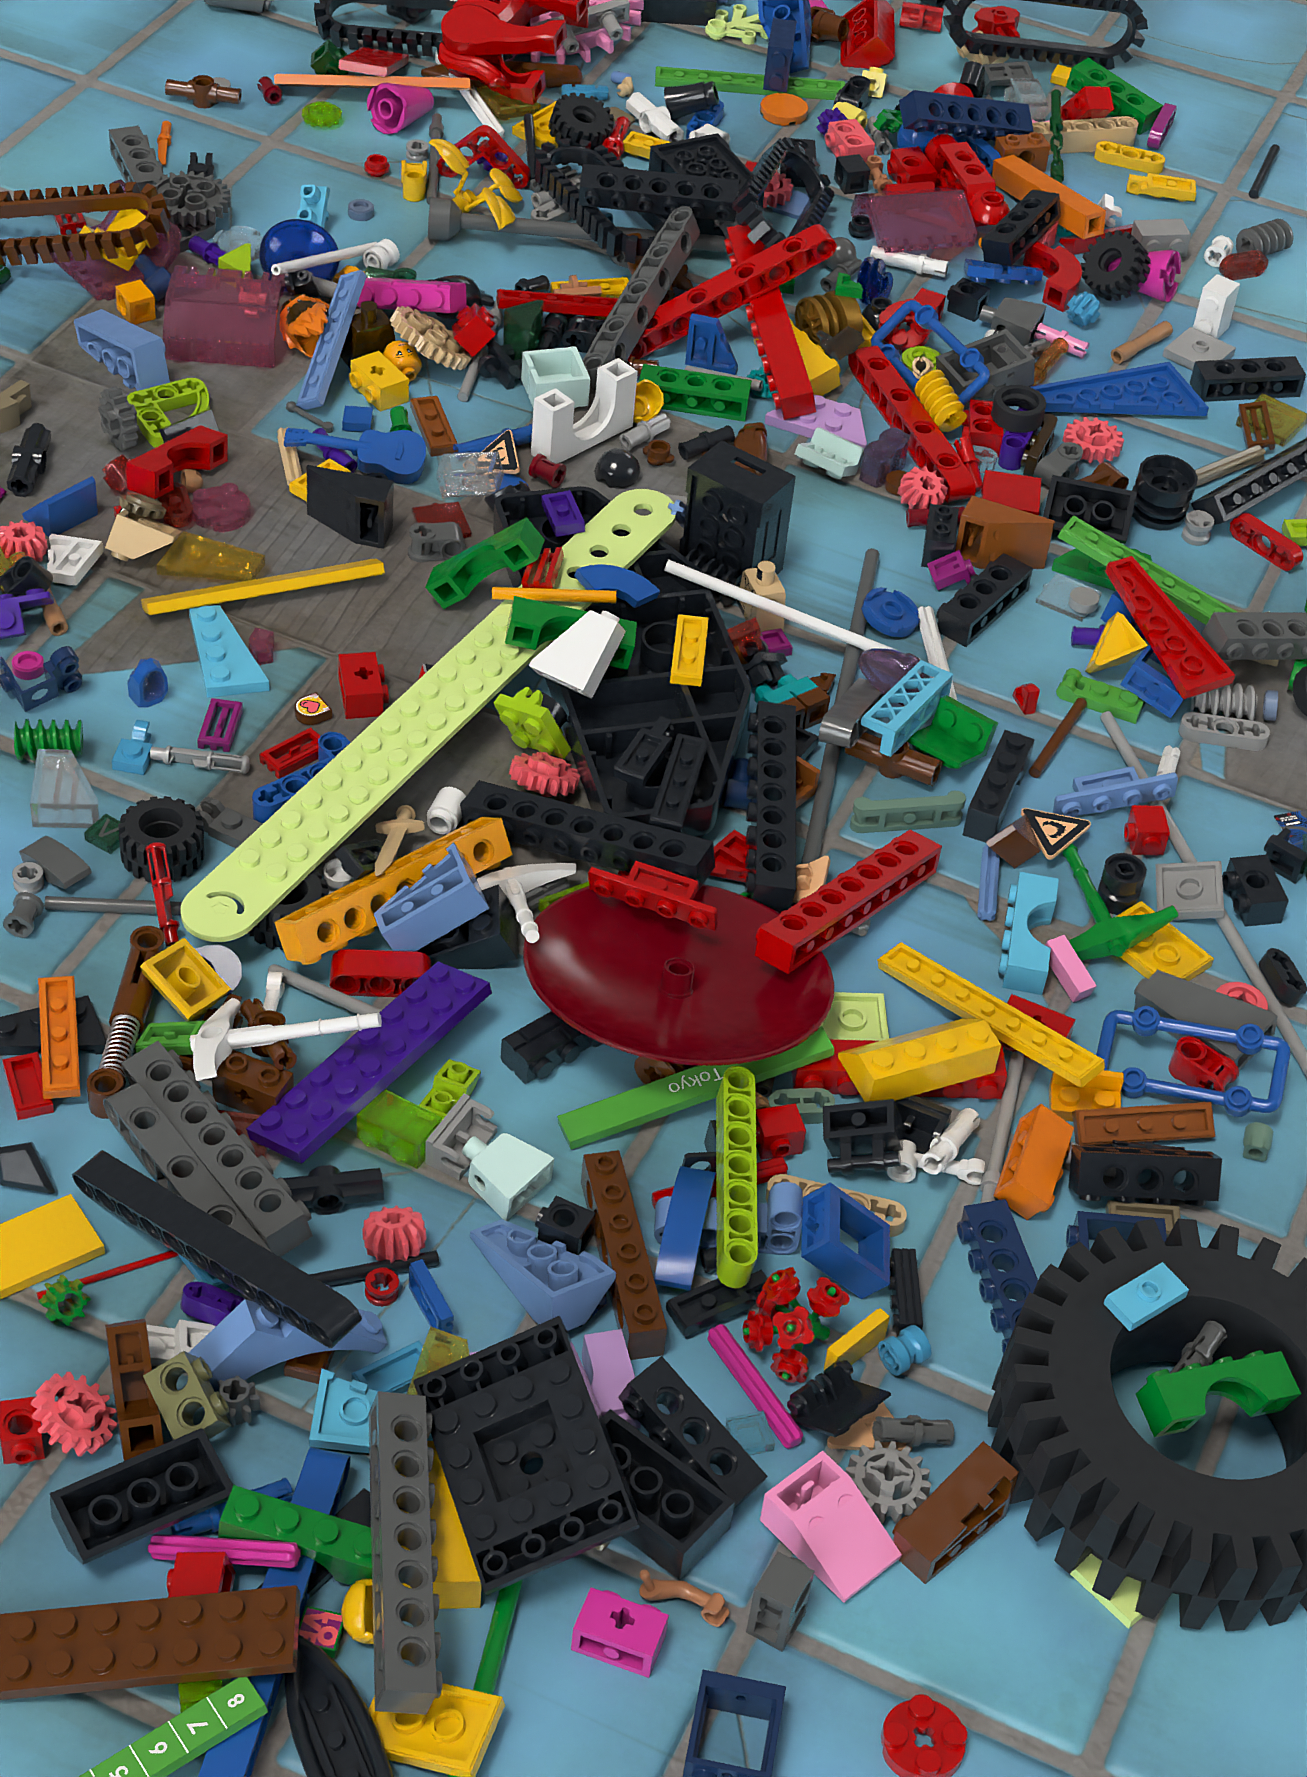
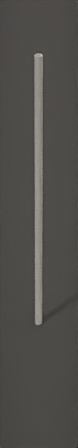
[1100,711,1307,1078]

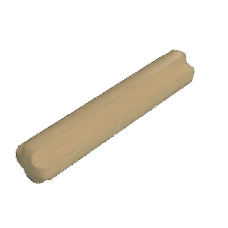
[277,427,302,486]

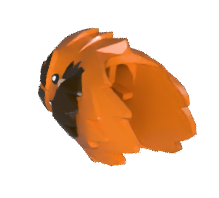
[279,294,330,358]

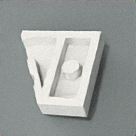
[47,534,104,586]

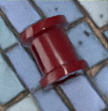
[528,453,567,488]

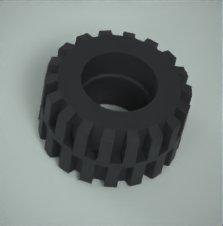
[118,796,205,883]
[243,871,329,950]

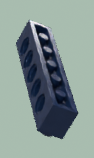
[899,90,1034,141]
[957,1199,1038,1355]

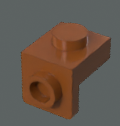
[796,756,820,808]

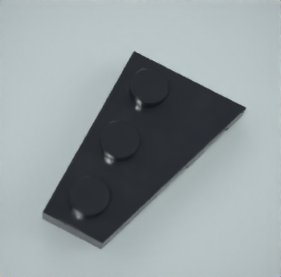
[0,995,106,1056]

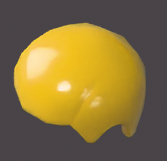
[633,379,664,424]
[341,1579,374,1644]

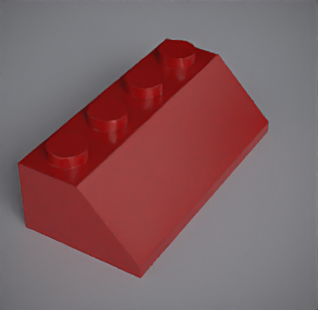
[840,0,895,69]

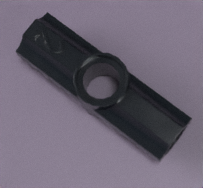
[7,423,51,497]
[283,1165,384,1215]

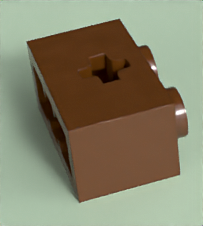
[212,1049,294,1118]

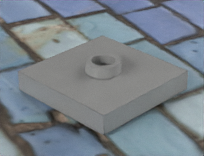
[1163,327,1236,371]
[1155,861,1224,920]

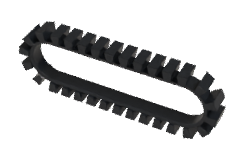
[314,0,531,61]
[943,0,1148,69]
[732,137,834,250]
[533,138,670,264]

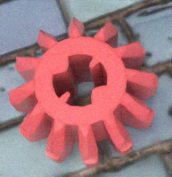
[897,466,948,509]
[0,520,48,566]
[362,1205,427,1263]

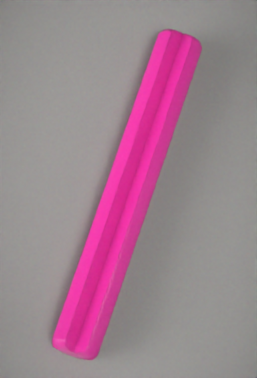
[707,1324,803,1449]
[148,1534,301,1568]

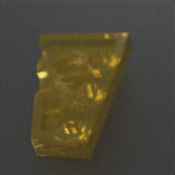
[156,531,265,581]

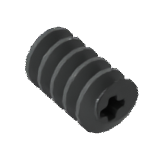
[1236,218,1294,261]

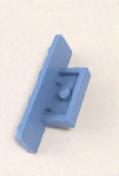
[1053,766,1178,817]

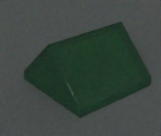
[503,300,544,360]

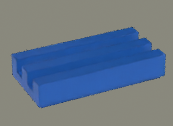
[409,1259,454,1343]

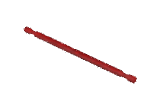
[36,1250,179,1300]

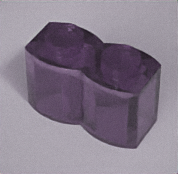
[859,427,910,488]

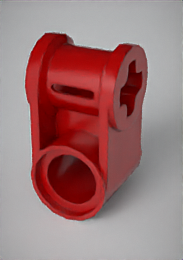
[1168,1036,1239,1092]

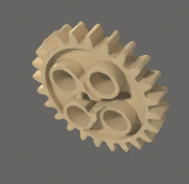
[390,306,472,371]

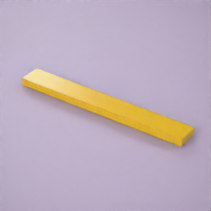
[141,558,385,615]
[877,942,1105,1088]

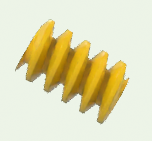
[914,369,967,432]

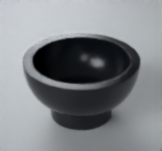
[861,297,892,331]

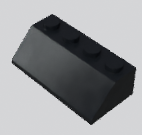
[49,1428,233,1565]

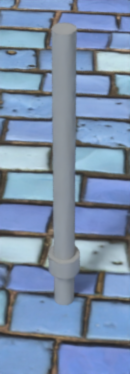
[457,301,503,402]
[980,1051,1025,1203]

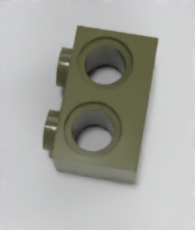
[143,1351,231,1440]

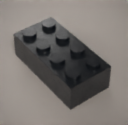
[603,1409,735,1581]

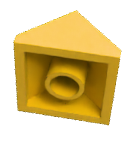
[140,937,231,1021]

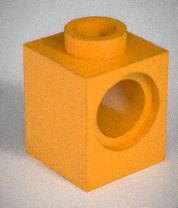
[115,279,156,325]

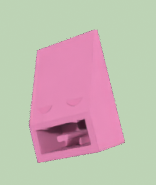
[760,1451,902,1603]

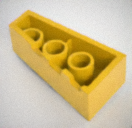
[400,1441,482,1609]

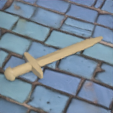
[375,805,425,876]

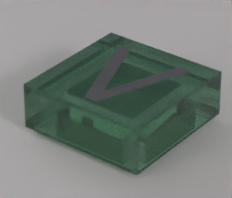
[84,814,120,854]

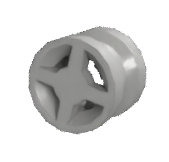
[1182,510,1214,546]

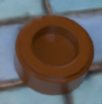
[885,470,907,496]

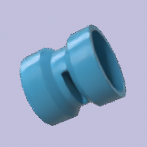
[878,1325,932,1376]

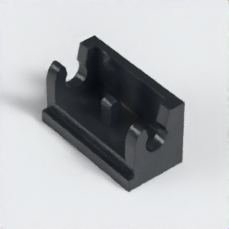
[895,1095,952,1154]

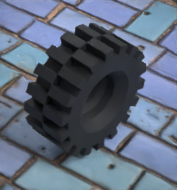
[548,93,614,151]
[1081,230,1151,301]

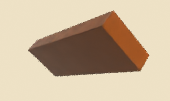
[410,396,458,457]

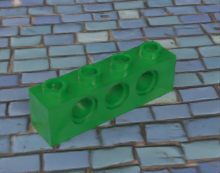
[1066,58,1163,135]
[639,364,752,422]

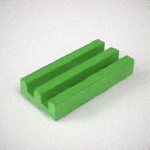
[134,1021,206,1055]

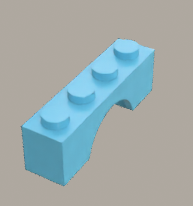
[998,872,1059,995]

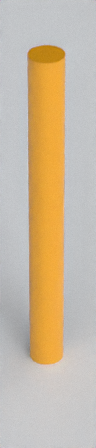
[492,587,616,603]

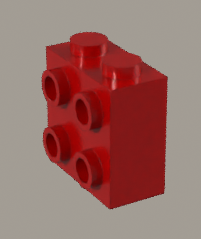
[980,470,1042,515]

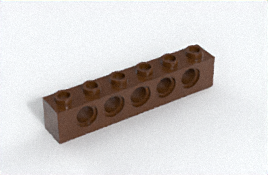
[581,1150,667,1360]

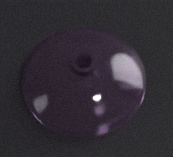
[858,648,932,706]

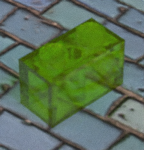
[357,1089,442,1169]

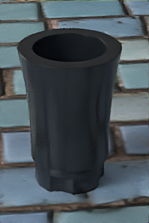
[664,81,719,121]

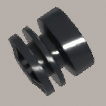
[1132,454,1198,530]

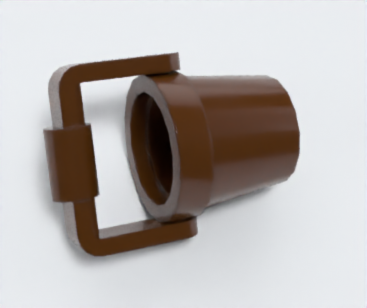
[811,6,850,43]

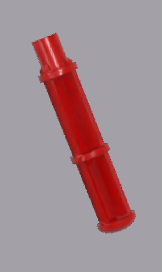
[145,842,180,946]

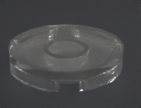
[213,226,266,262]

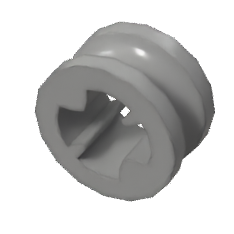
[406,139,429,162]
[12,862,44,894]

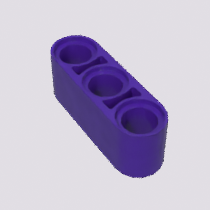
[998,407,1039,471]

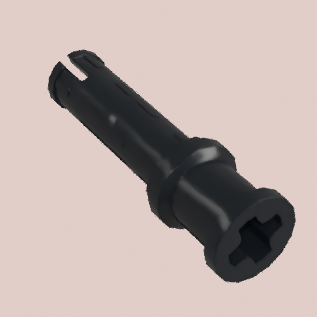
[535,313,568,350]

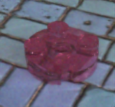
[191,483,251,532]

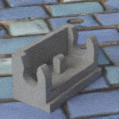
[425,1093,497,1180]

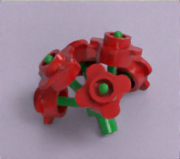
[743,1267,850,1383]

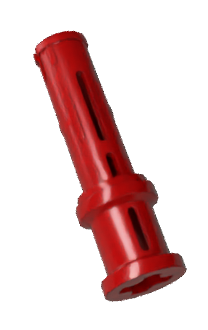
[602,116,631,160]

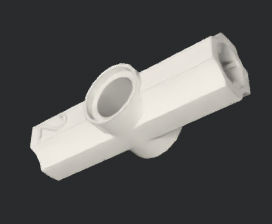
[626,92,684,142]

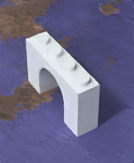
[531,358,638,464]

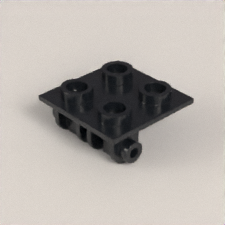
[787,1360,891,1437]

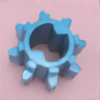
[1066,291,1101,327]

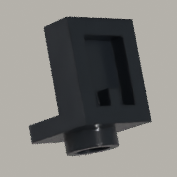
[1264,827,1307,884]

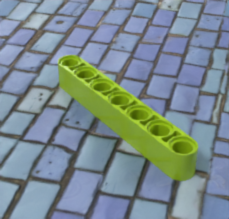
[716,1066,758,1288]

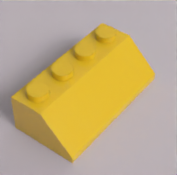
[838,1018,1001,1102]

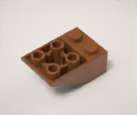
[954,495,1055,569]

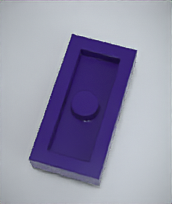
[541,490,585,537]

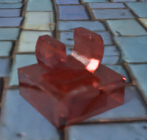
[727,617,763,657]

